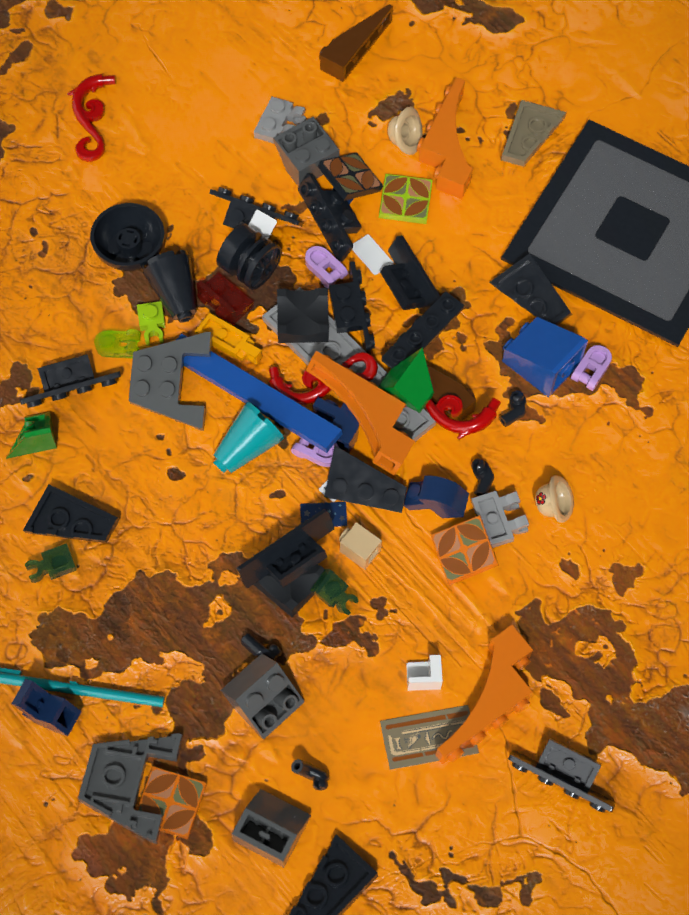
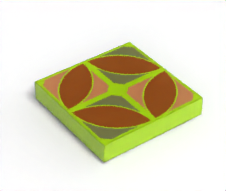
[379,174,433,224]

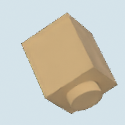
[339,522,382,570]

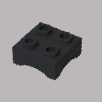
[277,288,329,343]
[253,564,328,618]

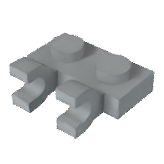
[253,97,306,144]
[471,491,529,548]

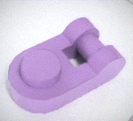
[305,246,348,289]
[571,345,612,391]
[291,437,339,467]

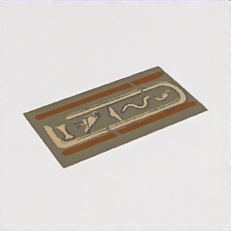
[380,705,479,770]

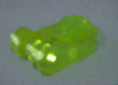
[94,329,141,358]

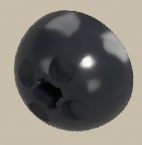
[90,203,164,271]

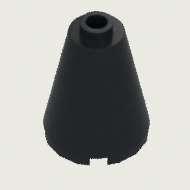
[142,250,196,323]

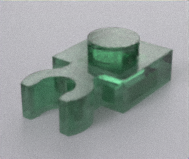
[25,543,77,583]
[310,569,359,615]

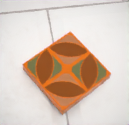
[431,515,499,585]
[137,766,207,839]

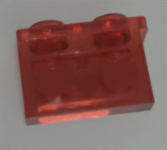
[196,272,254,325]

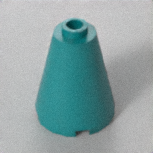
[213,402,284,473]

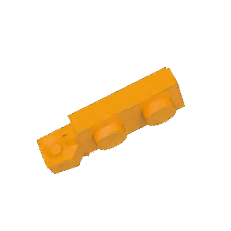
[194,313,262,365]

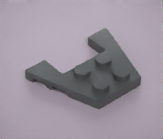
[129,332,212,431]
[78,733,183,844]

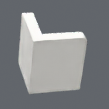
[406,655,443,691]

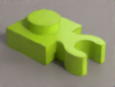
[137,301,165,346]

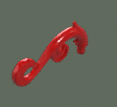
[68,74,116,162]
[269,352,378,405]
[405,395,501,440]

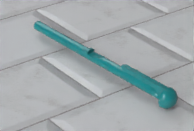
[0,668,165,708]

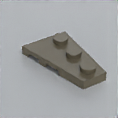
[501,100,566,167]

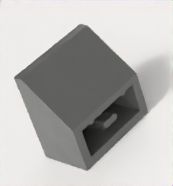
[273,117,339,186]
[221,654,305,739]
[232,789,311,868]

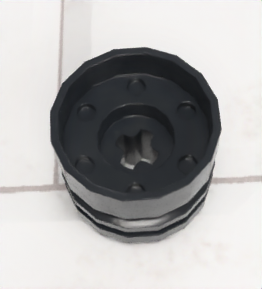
[216,223,282,290]

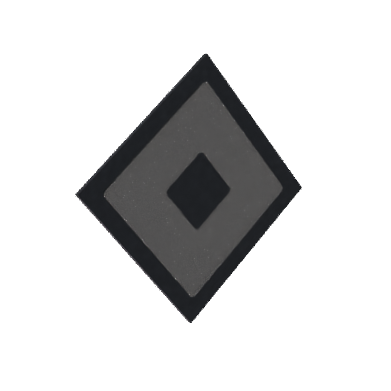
[501,119,689,347]

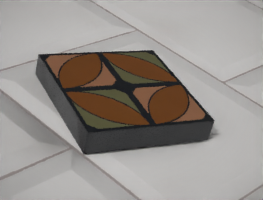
[318,153,383,201]

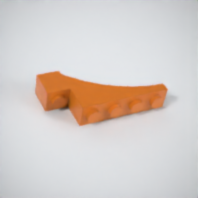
[417,77,473,199]
[306,351,415,475]
[436,625,533,764]

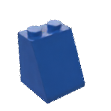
[502,317,588,398]

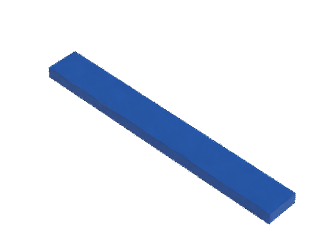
[176,334,343,453]

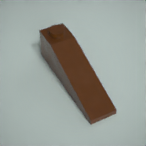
[319,4,393,82]
[385,344,476,421]

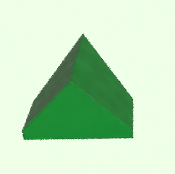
[378,347,434,413]
[6,412,57,459]

